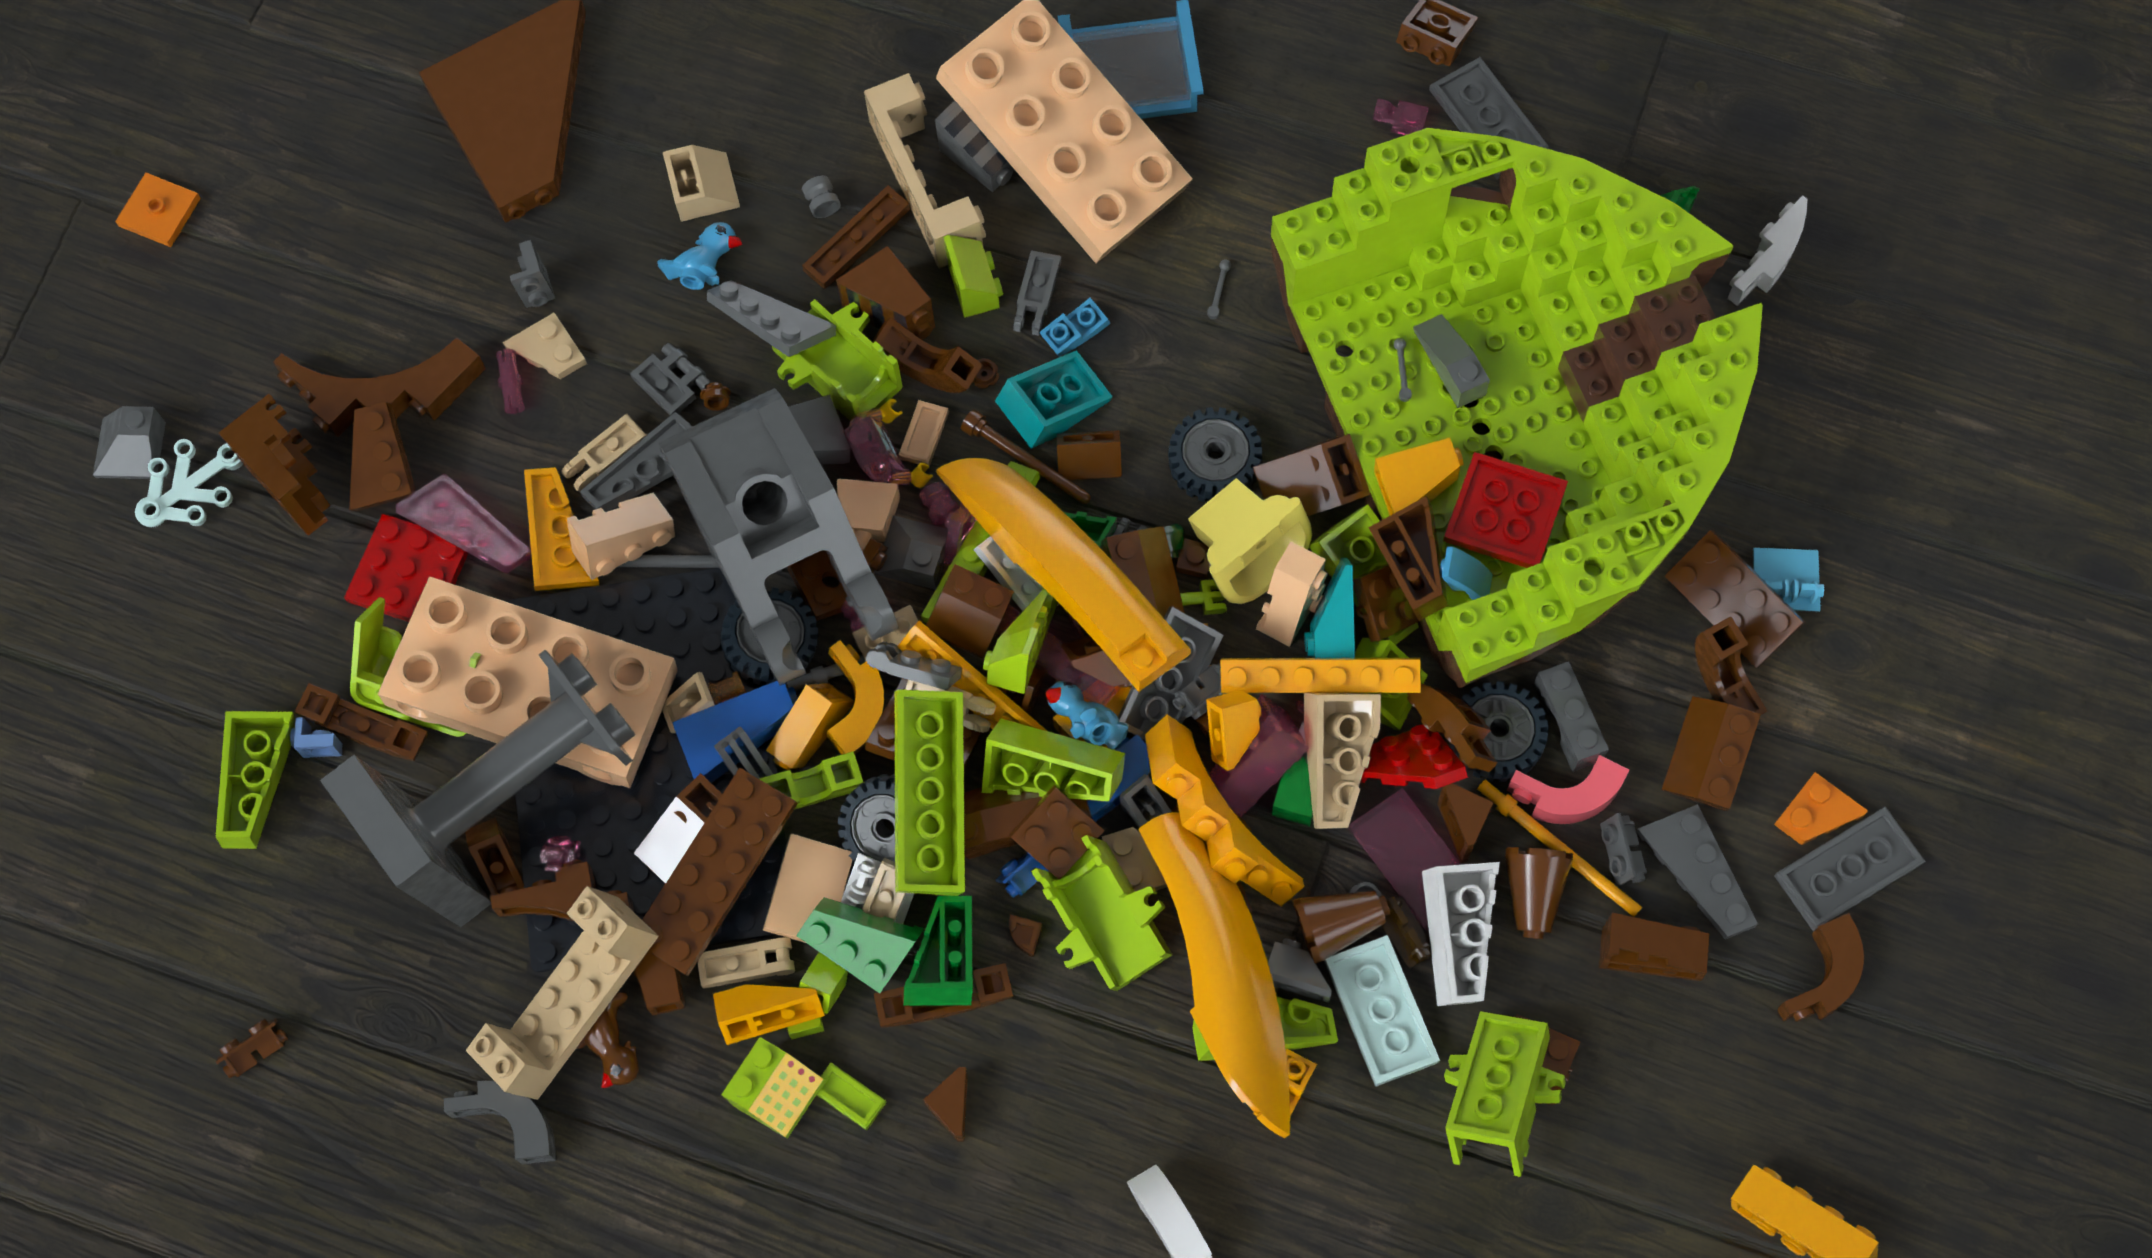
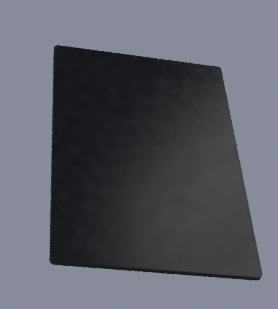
[504,568,787,973]

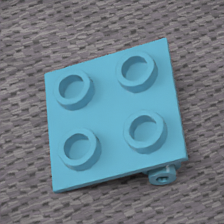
[1753,548,1824,611]

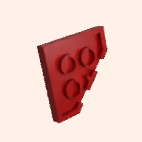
[1360,725,1468,789]

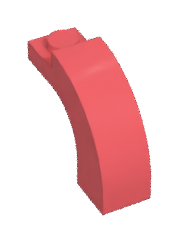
[1507,755,1629,824]

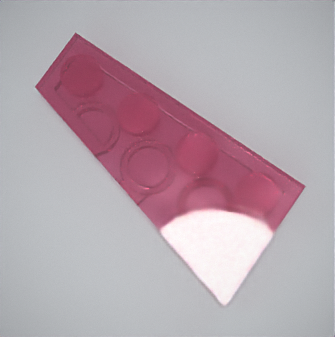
[396,473,531,574]

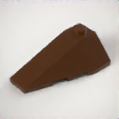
[964,787,1092,860]

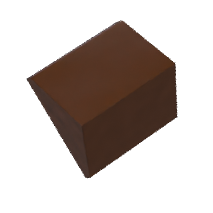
[1437,784,1494,864]

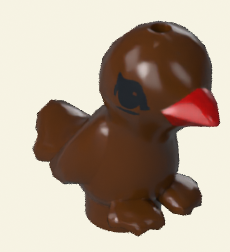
[577,992,639,1088]

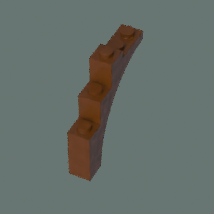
[273,338,486,437]
[490,860,686,1016]

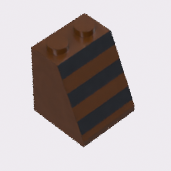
[837,246,935,340]

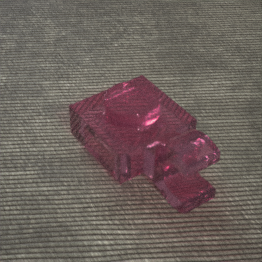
[1373,99,1429,135]
[540,836,581,872]

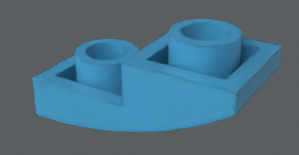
[1039,298,1111,357]
[1440,547,1493,600]

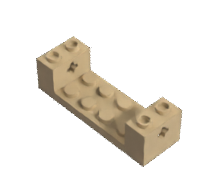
[864,73,986,268]
[466,886,659,1100]

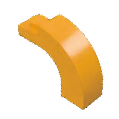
[826,640,884,755]

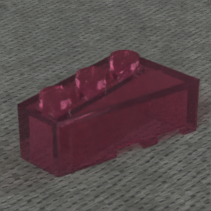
[1209,694,1309,817]

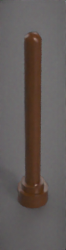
[961,409,1091,504]

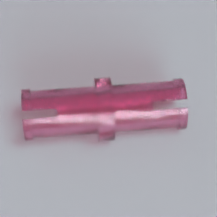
[496,349,525,414]

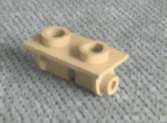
[852,605,918,661]

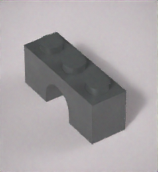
[1534,661,1609,772]

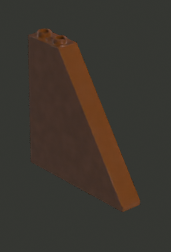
[419,0,586,223]

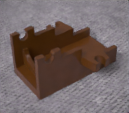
[218,394,331,536]

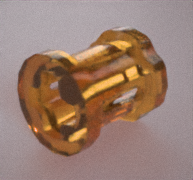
[707,671,746,705]

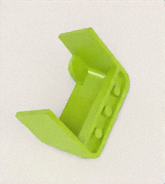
[350,597,481,737]

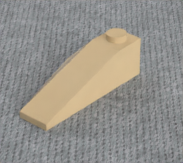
[1304,693,1381,829]

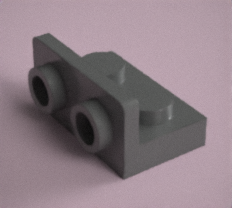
[510,240,555,308]

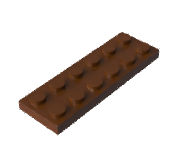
[642,768,798,976]

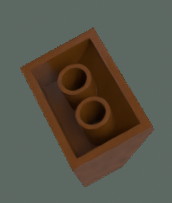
[1101,526,1185,618]
[1661,696,1761,811]

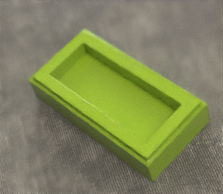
[817,1063,887,1131]

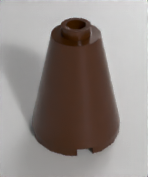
[1505,847,1573,939]
[1293,891,1390,964]

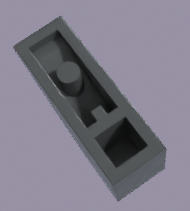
[1413,314,1490,408]

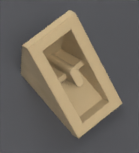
[662,672,715,733]

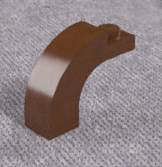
[872,317,983,393]
[1695,616,1767,715]
[1777,913,1864,1022]

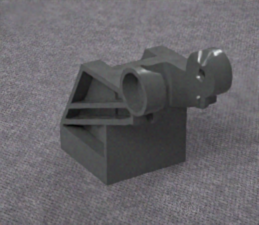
[659,388,899,686]

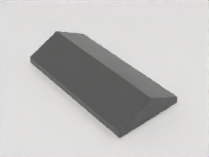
[1118,606,1223,742]

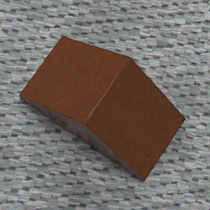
[923,1067,968,1142]

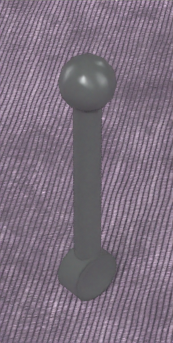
[1207,259,1231,319]
[1393,338,1412,402]

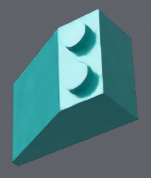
[995,350,1113,449]
[1304,558,1355,658]

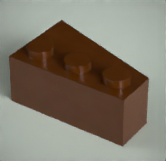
[349,402,417,511]

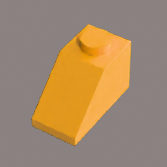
[1206,690,1261,771]

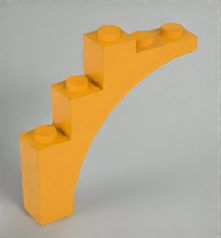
[1145,714,1304,907]

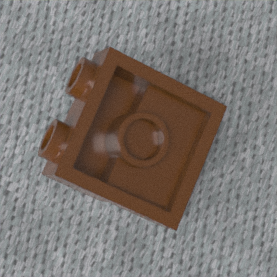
[1396,0,1478,67]

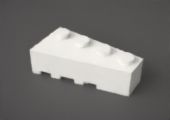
[1422,862,1500,1006]

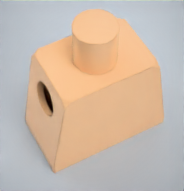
[837,479,900,552]

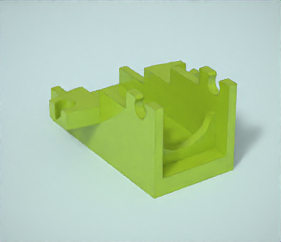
[772,299,903,428]
[1031,835,1172,991]
[1444,1011,1566,1177]

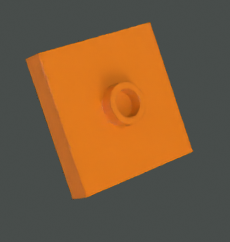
[115,172,201,247]

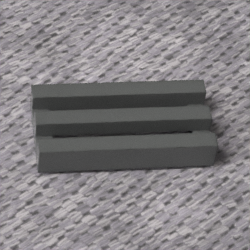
[714,727,773,779]

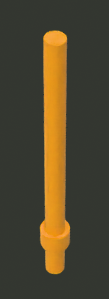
[1477,779,1642,917]

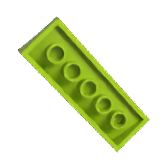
[895,690,965,896]

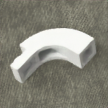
[1127,1165,1212,1258]

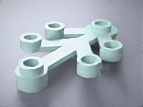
[135,439,243,527]

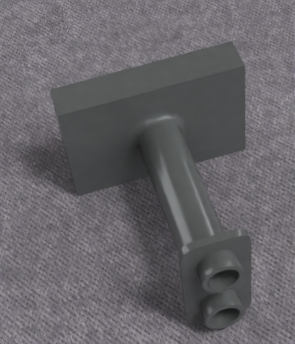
[320,650,636,927]

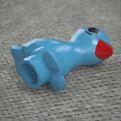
[657,222,743,290]
[1046,681,1129,750]

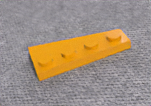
[524,467,599,591]

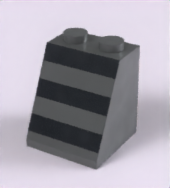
[935,101,1015,192]

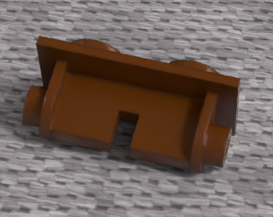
[215,1018,288,1078]

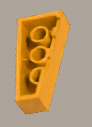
[1731,1165,1879,1258]

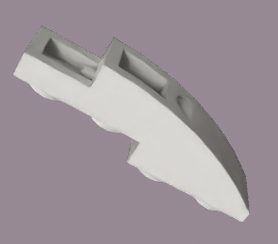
[1728,195,1807,306]

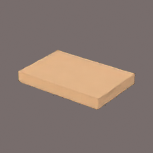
[763,834,852,943]

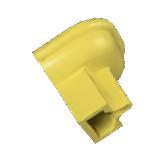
[1188,478,1312,604]

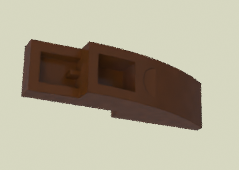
[1407,683,1497,772]

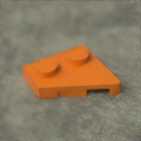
[1774,772,1868,845]

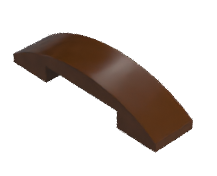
[294,683,428,761]
[873,963,1013,1028]

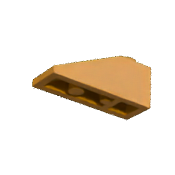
[713,984,825,1045]

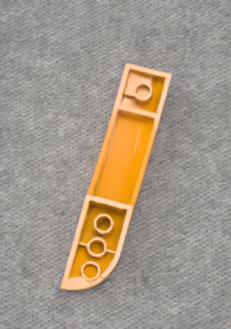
[936,458,1191,692]
[1138,812,1290,1138]

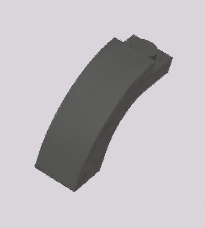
[444,1081,556,1164]

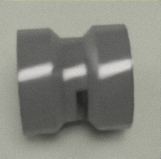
[802,175,841,218]

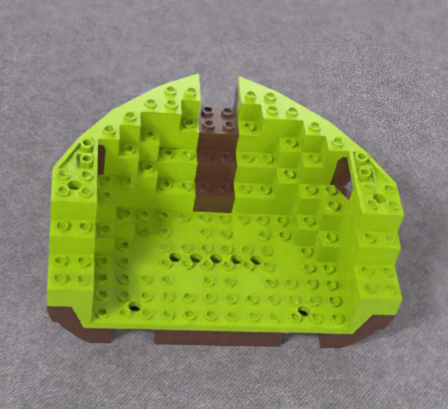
[1271,128,1763,688]

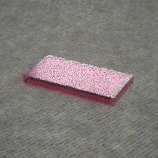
[1348,788,1461,933]

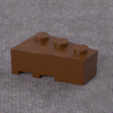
[1368,496,1448,621]
[1599,913,1709,981]

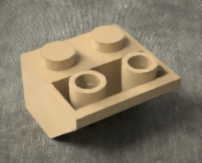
[663,145,740,222]

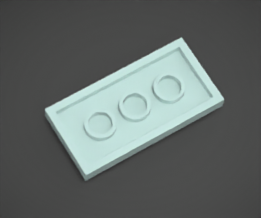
[1324,935,1440,1087]

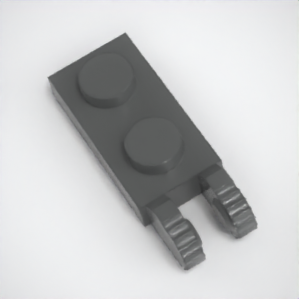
[1013,250,1061,336]
[866,641,962,690]

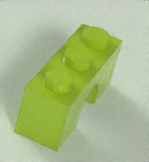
[760,751,863,810]

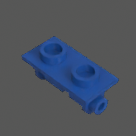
[996,850,1048,898]

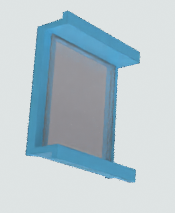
[1058,0,1203,119]

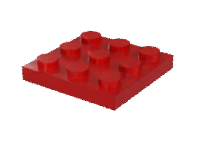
[1443,452,1568,568]
[344,514,472,622]

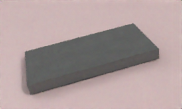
[1429,57,1549,180]
[1774,806,1926,932]

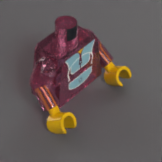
[843,399,933,488]

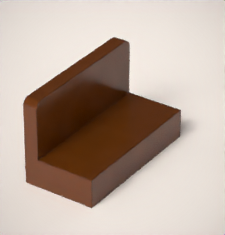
[1057,430,1122,480]

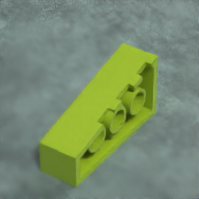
[982,718,1125,801]

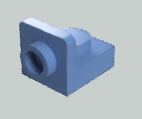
[290,717,343,758]

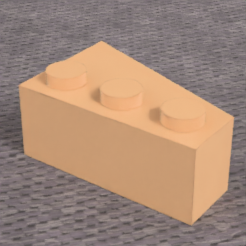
[567,492,675,580]
[1256,542,1328,647]

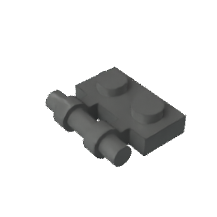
[630,343,712,416]

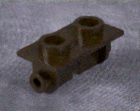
[1382,896,1432,969]

